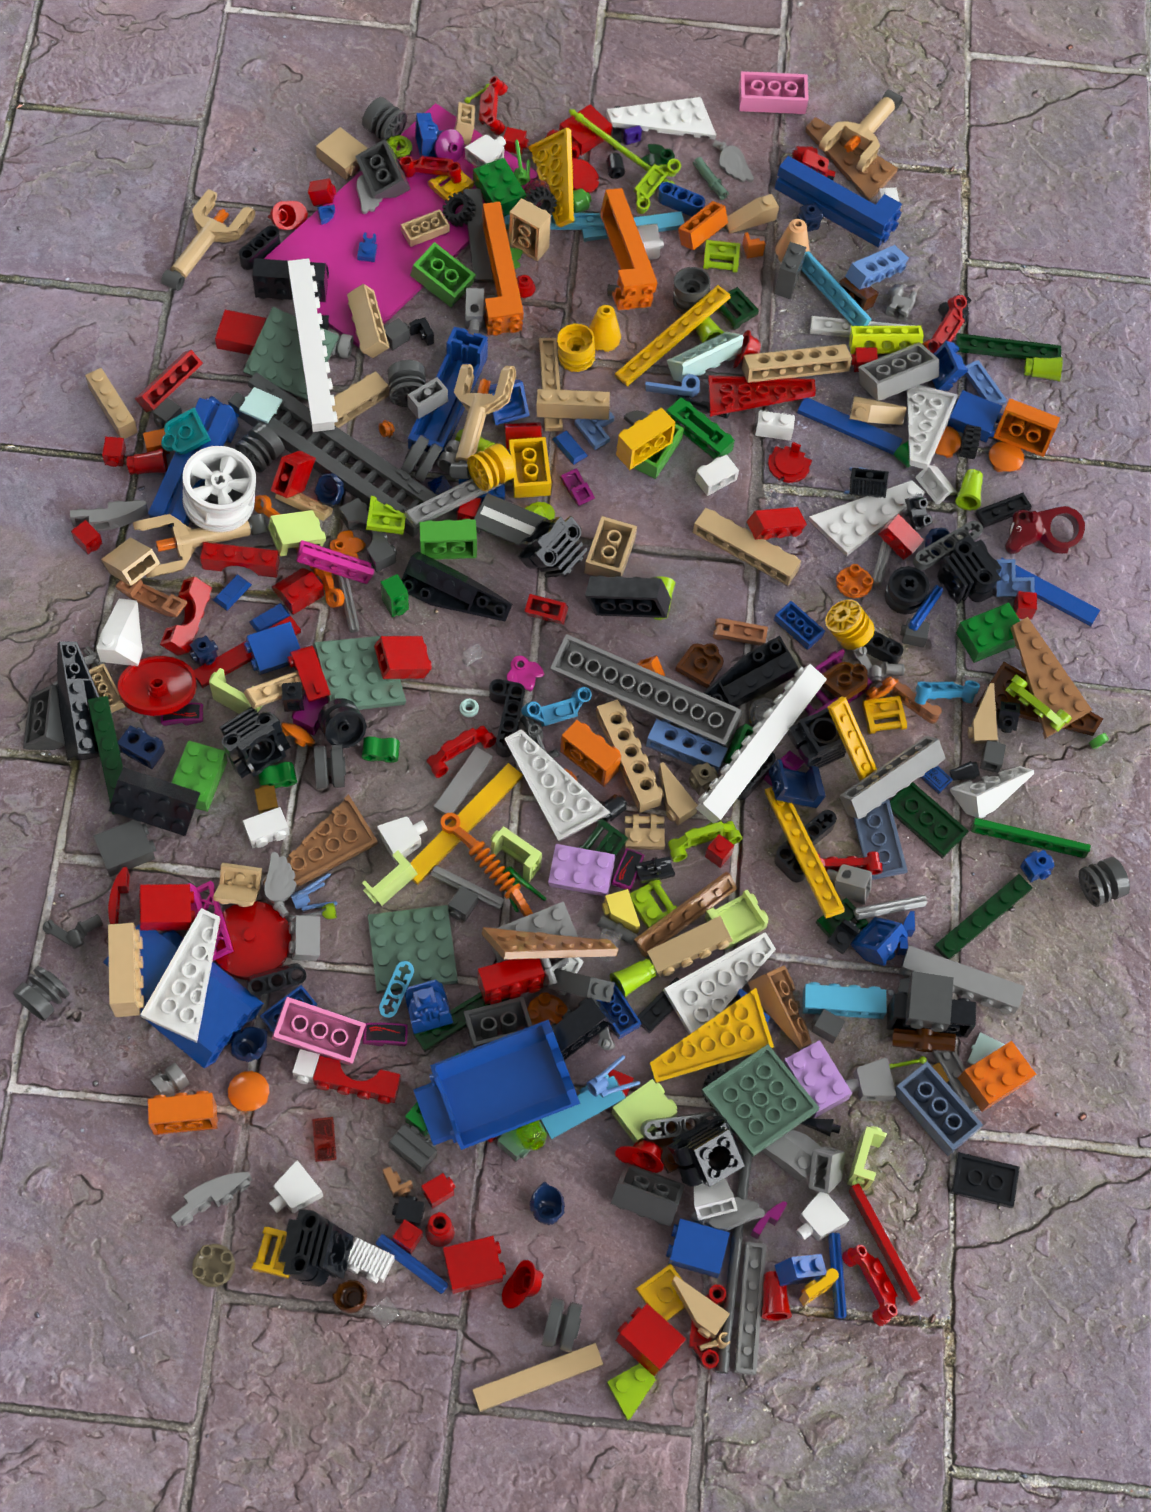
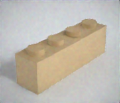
[347,284,390,358]
[85,368,138,439]
[332,371,389,428]
[536,389,610,420]
[647,916,733,977]

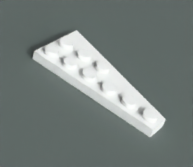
[606,97,716,140]
[906,385,958,470]
[809,480,925,557]
[504,729,611,842]
[141,908,220,1043]
[663,932,776,1034]

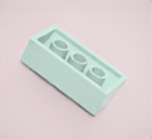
[667,332,744,383]

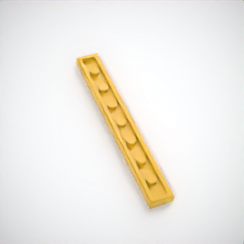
[615,285,731,387]
[410,763,523,885]
[765,787,845,919]

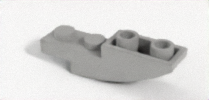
[70,500,148,532]
[171,1172,252,1228]

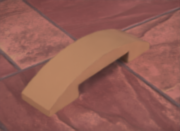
[116,579,187,617]

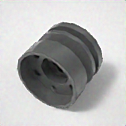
[362,97,407,141]
[673,267,710,313]
[387,360,426,407]
[235,423,285,473]
[1078,857,1130,907]
[13,966,70,1021]

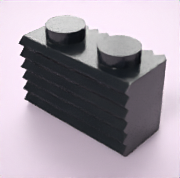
[849,468,889,498]

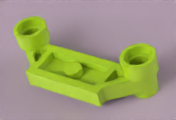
[633,159,681,214]
[1005,674,1072,732]
[668,821,742,862]

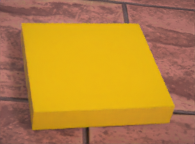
[636,1264,685,1321]

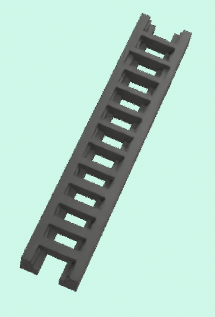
[228,372,437,537]

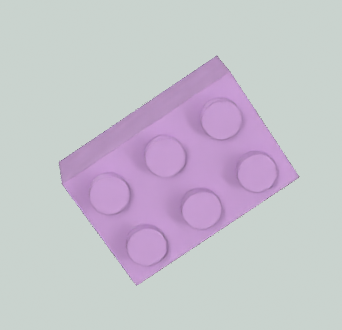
[548,844,615,897]
[783,1040,852,1118]

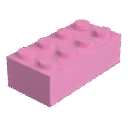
[739,71,808,114]
[271,997,366,1066]

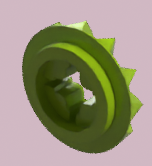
[387,136,412,159]

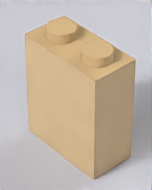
[316,127,368,180]
[101,537,160,586]

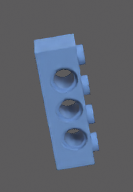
[845,245,909,290]
[646,719,728,774]

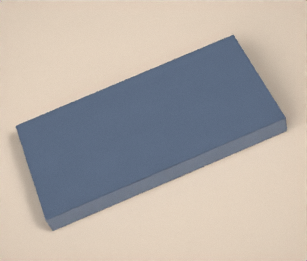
[853,799,908,880]

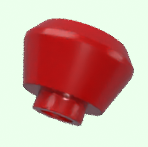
[517,275,536,298]

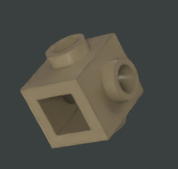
[689,762,718,795]

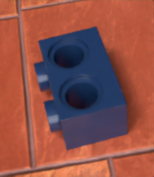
[118,725,165,769]

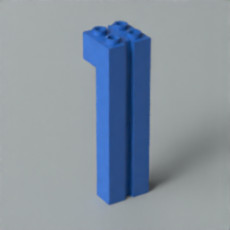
[775,156,902,248]
[408,326,488,458]
[148,398,239,528]

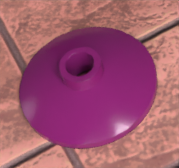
[435,129,464,162]

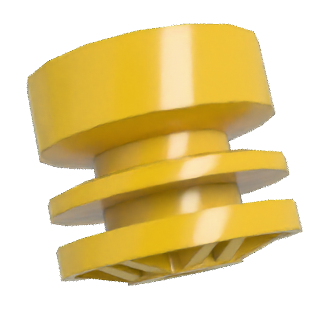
[557,323,595,372]
[467,443,515,492]
[825,599,875,650]

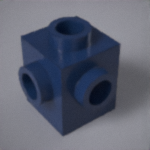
[797,203,823,232]
[189,635,218,666]

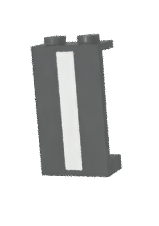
[474,493,548,547]

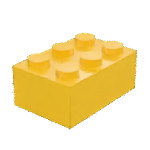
[616,407,676,470]
[509,437,552,498]

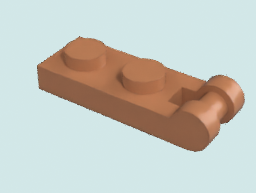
[713,618,768,646]
[891,681,942,724]

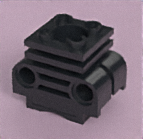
[518,516,588,578]
[937,535,1002,604]
[219,707,291,778]
[788,708,846,768]
[667,1116,745,1187]
[278,1209,354,1287]

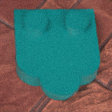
[161,407,211,455]

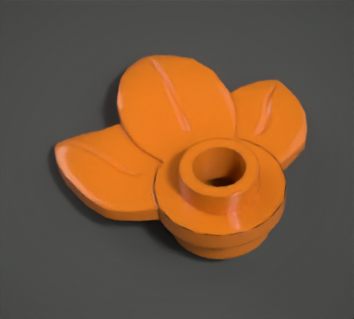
[329,530,366,559]

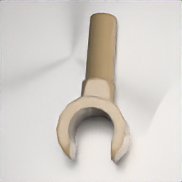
[699,1332,731,1351]

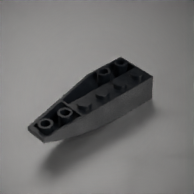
[401,551,513,622]
[704,635,799,707]
[57,641,100,761]

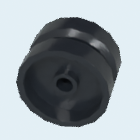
[884,566,930,615]
[318,698,367,748]

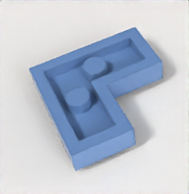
[575,412,615,450]
[997,559,1035,597]

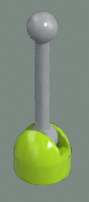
[287,902,337,923]

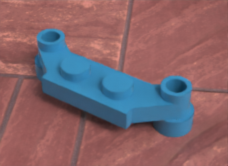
[914,680,980,705]
[521,687,592,727]

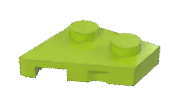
[366,496,406,535]
[607,1363,656,1421]

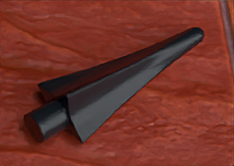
[801,1118,841,1136]

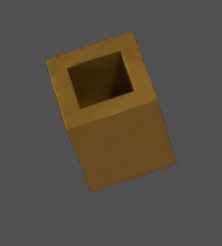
[254,785,278,814]

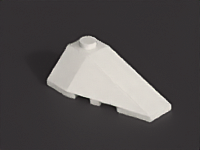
[96,599,143,666]
[950,766,1034,819]

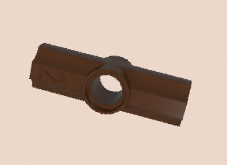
[892,1028,956,1052]

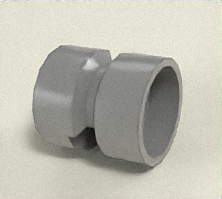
[330,331,353,359]
[436,440,460,474]
[150,1062,190,1097]

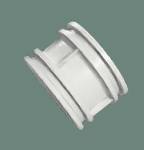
[183,446,256,532]

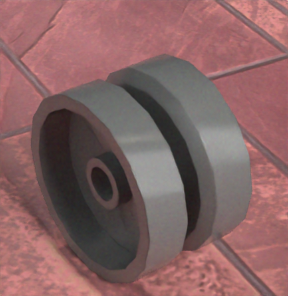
[401,435,443,483]
[314,745,346,789]
[541,1297,583,1353]

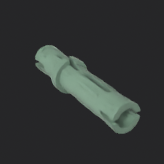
[693,157,729,200]

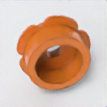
[379,420,395,438]

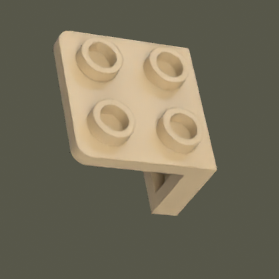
[213,863,262,907]

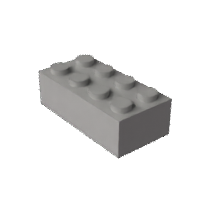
[859,342,939,401]
[492,901,578,963]

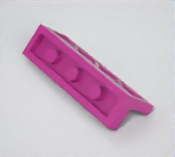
[296,540,374,584]
[188,881,233,961]

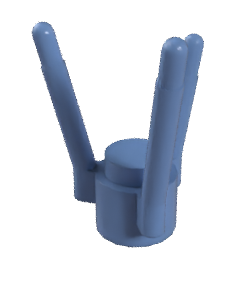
[291,873,338,912]
[587,1055,640,1098]

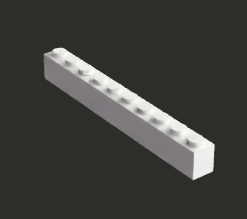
[288,259,338,432]
[696,664,827,824]

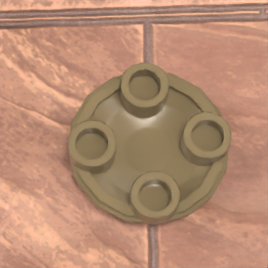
[192,1244,235,1288]

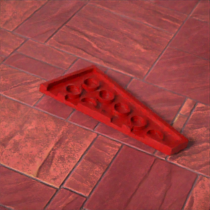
[708,375,816,416]

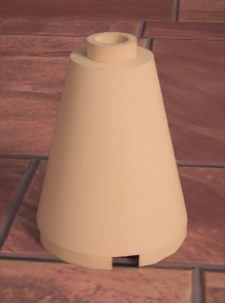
[775,219,810,262]

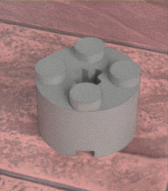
[637,224,664,260]

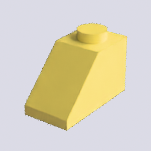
[602,889,640,933]

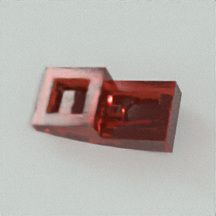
[312,1117,337,1162]

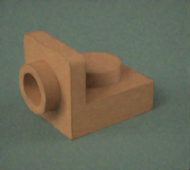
[383,1167,413,1198]

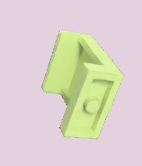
[268,510,326,556]
[209,668,263,714]
[490,826,542,882]
[362,850,418,906]
[705,890,768,951]
[611,1079,678,1144]
[847,1126,887,1191]

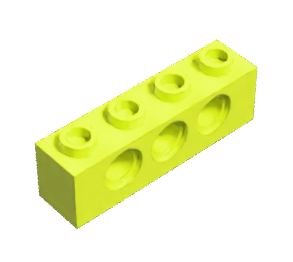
[849,326,924,354]

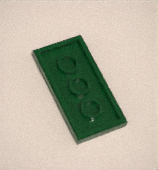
[890,782,969,859]

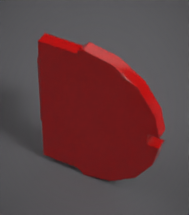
[572,158,599,193]
[768,442,812,483]

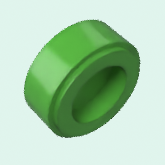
[1089,733,1109,749]

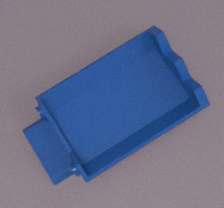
[103,923,264,1068]
[414,1019,580,1150]

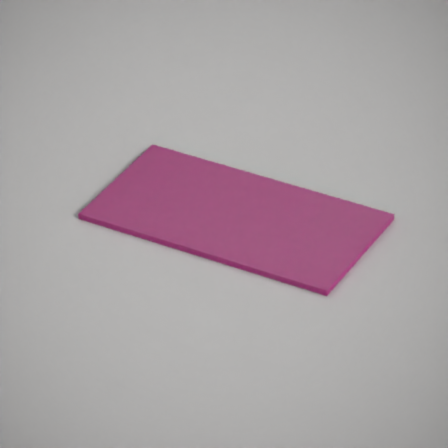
[264,103,539,348]

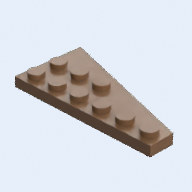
[805,117,898,201]
[1011,617,1092,739]
[263,794,378,888]
[482,927,618,959]

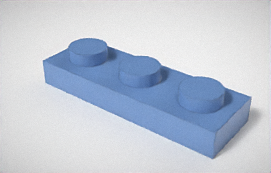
[965,360,1007,405]

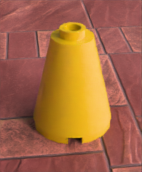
[589,305,621,352]

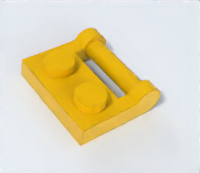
[428,171,474,201]
[862,696,907,734]
[251,1227,290,1279]
[799,1268,839,1306]

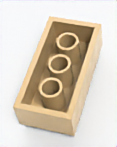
[108,923,144,1017]

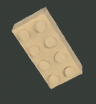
[401,209,450,247]
[89,663,125,713]

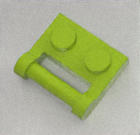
[703,240,740,273]
[630,880,677,929]

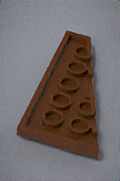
[975,662,1103,736]

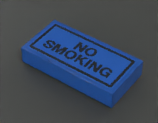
[920,766,953,794]

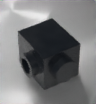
[392,1196,425,1228]

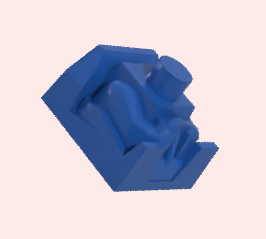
[415,113,444,157]
[932,341,968,391]
[488,380,530,425]
[851,917,908,966]
[405,980,453,1034]

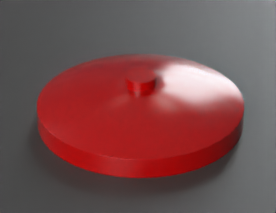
[118,656,197,716]
[215,901,292,980]

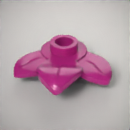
[507,656,544,691]

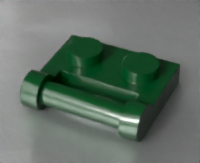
[718,287,759,330]
[578,819,629,857]
[816,897,869,938]

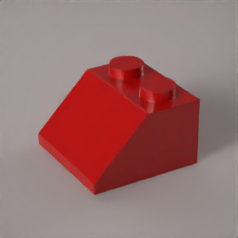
[272,567,324,615]

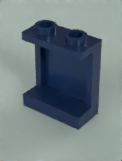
[769,759,826,808]

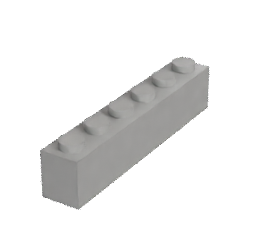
[840,736,946,819]
[899,946,1025,1014]

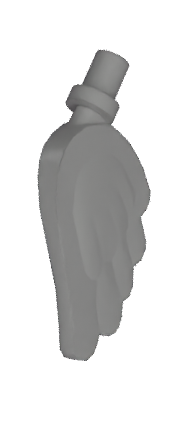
[713,140,754,182]
[356,175,383,214]
[264,852,297,918]
[691,1197,765,1231]

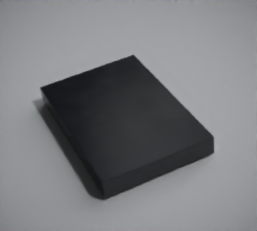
[951,1152,1020,1208]

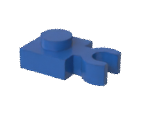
[357,232,377,262]

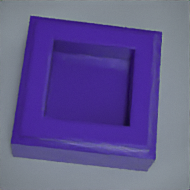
[623,125,642,145]

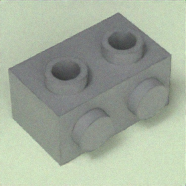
[407,377,448,419]
[289,915,320,961]

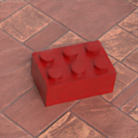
[478,959,545,1005]

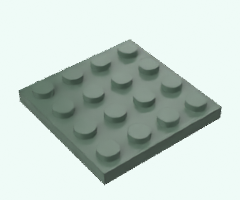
[243,307,339,401]
[313,635,406,710]
[368,905,458,993]
[702,1044,819,1157]

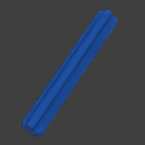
[908,585,943,631]
[828,1233,847,1319]
[376,1234,449,1294]

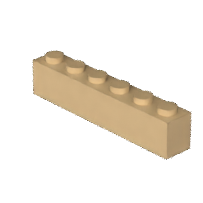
[693,508,801,586]

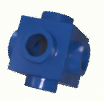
[1020,850,1055,883]

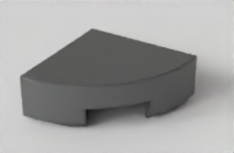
[624,411,649,426]

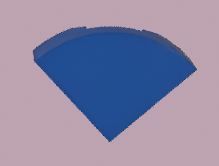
[317,204,335,225]

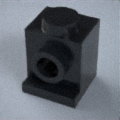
[997,701,1020,733]

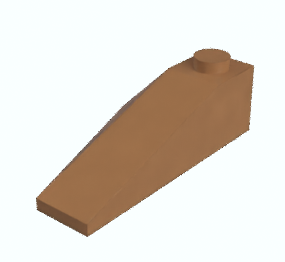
[748,965,811,1049]

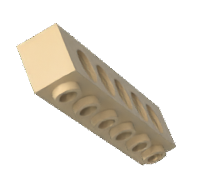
[742,344,852,383]
[596,699,664,813]

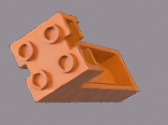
[600,188,658,310]
[482,202,524,335]

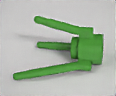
[514,140,530,186]

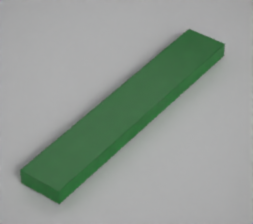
[970,818,1091,858]

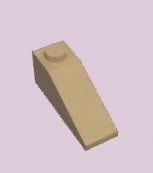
[454,102,475,145]
[725,194,779,234]
[850,396,907,425]
[968,683,998,744]
[658,762,698,826]
[672,1276,730,1339]

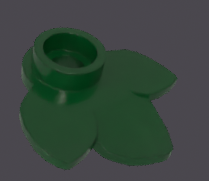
[641,144,675,166]

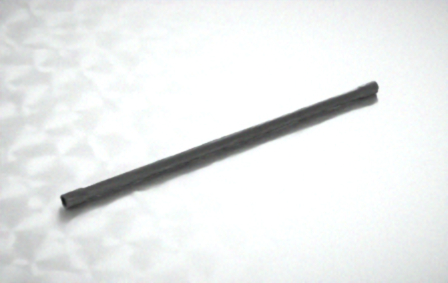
[715,1053,754,1374]

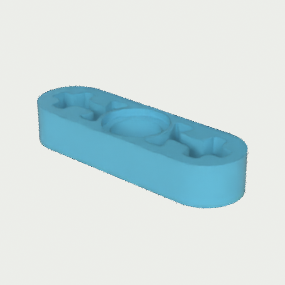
[379,961,414,1018]

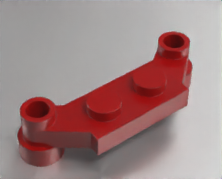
[479,76,508,135]
[399,156,462,184]
[922,295,967,353]
[426,726,497,778]
[817,851,883,875]
[842,1244,898,1326]
[688,1284,726,1369]

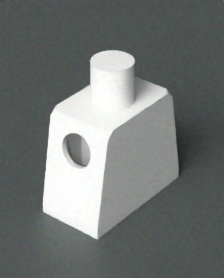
[465,135,506,167]
[377,817,428,864]
[269,1160,323,1213]
[694,1178,738,1221]
[796,1192,849,1241]

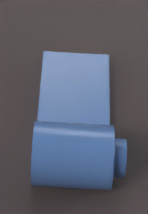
[645,374,700,398]

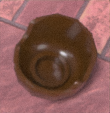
[332,1280,368,1314]

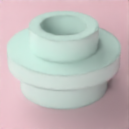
[460,698,479,717]

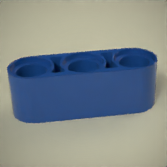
[658,182,705,217]

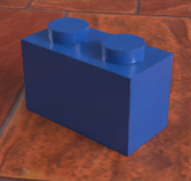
[774,1254,827,1286]

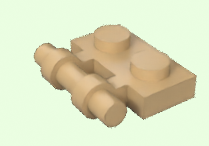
[625,814,665,850]

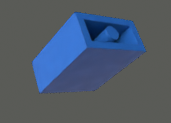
[947,390,1003,443]
[244,622,301,675]
[666,1219,730,1278]

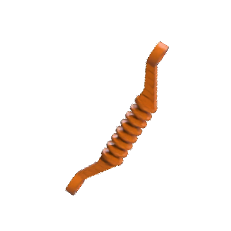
[254,495,345,608]
[440,813,533,917]

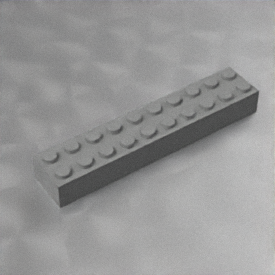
[550,634,742,748]

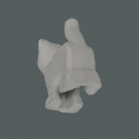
[885,284,917,321]

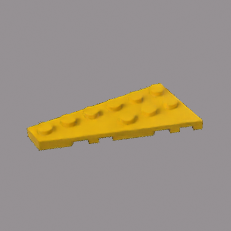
[528,127,574,228]
[650,988,774,1083]

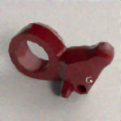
[1005,506,1085,554]

